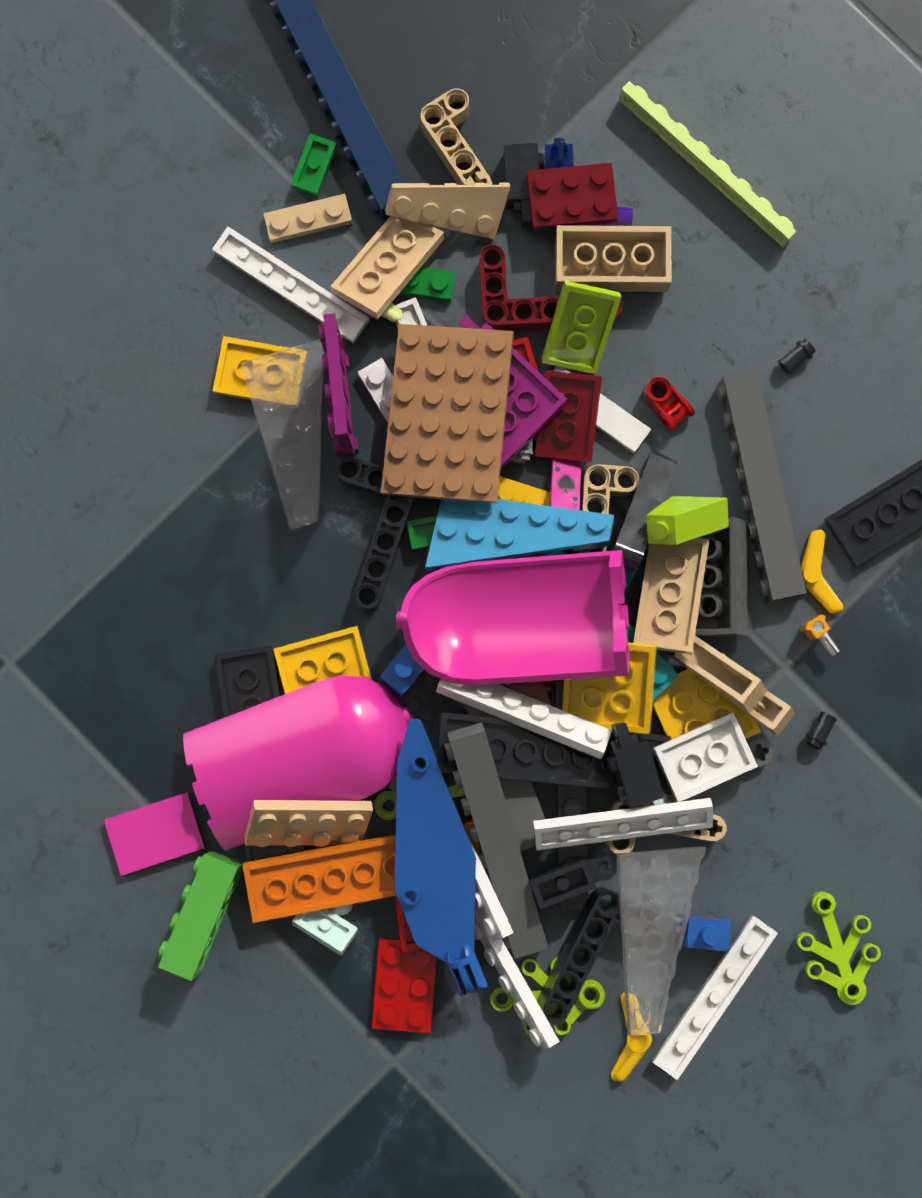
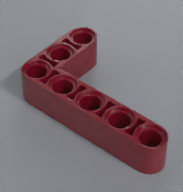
[479,244,622,331]

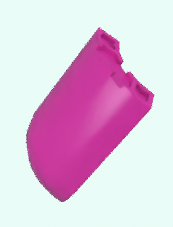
[396,550,630,685]
[183,675,413,851]

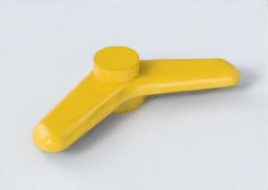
[801,530,843,614]
[611,992,652,1082]

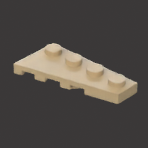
[385,183,510,240]

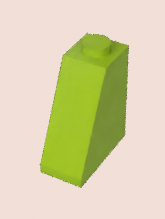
[646,496,729,545]

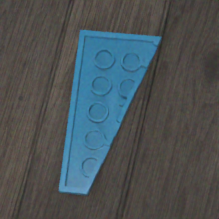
[425,499,614,573]

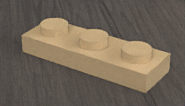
[263,194,353,243]

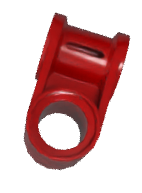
[643,376,695,432]

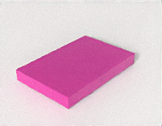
[104,792,206,876]

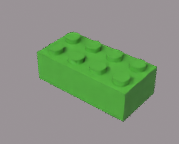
[157,851,243,981]

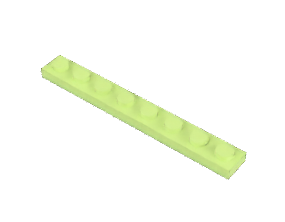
[619,81,796,248]

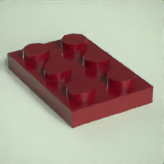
[526,162,618,230]
[535,370,602,463]

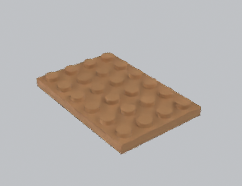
[381,324,514,504]

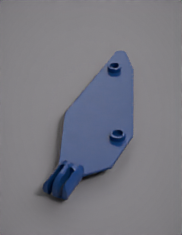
[394,718,488,997]

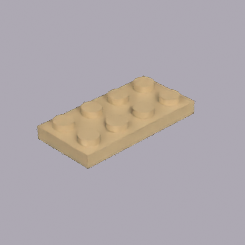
[331,216,444,319]
[633,538,709,655]
[244,800,373,847]

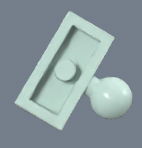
[292,904,358,956]

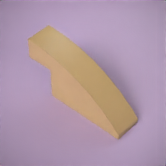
[674,636,795,737]

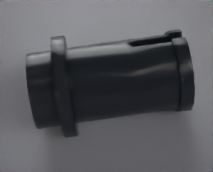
[778,339,816,374]
[805,711,837,750]

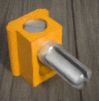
[800,615,840,656]

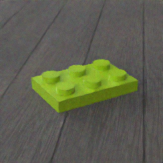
[541,280,621,374]

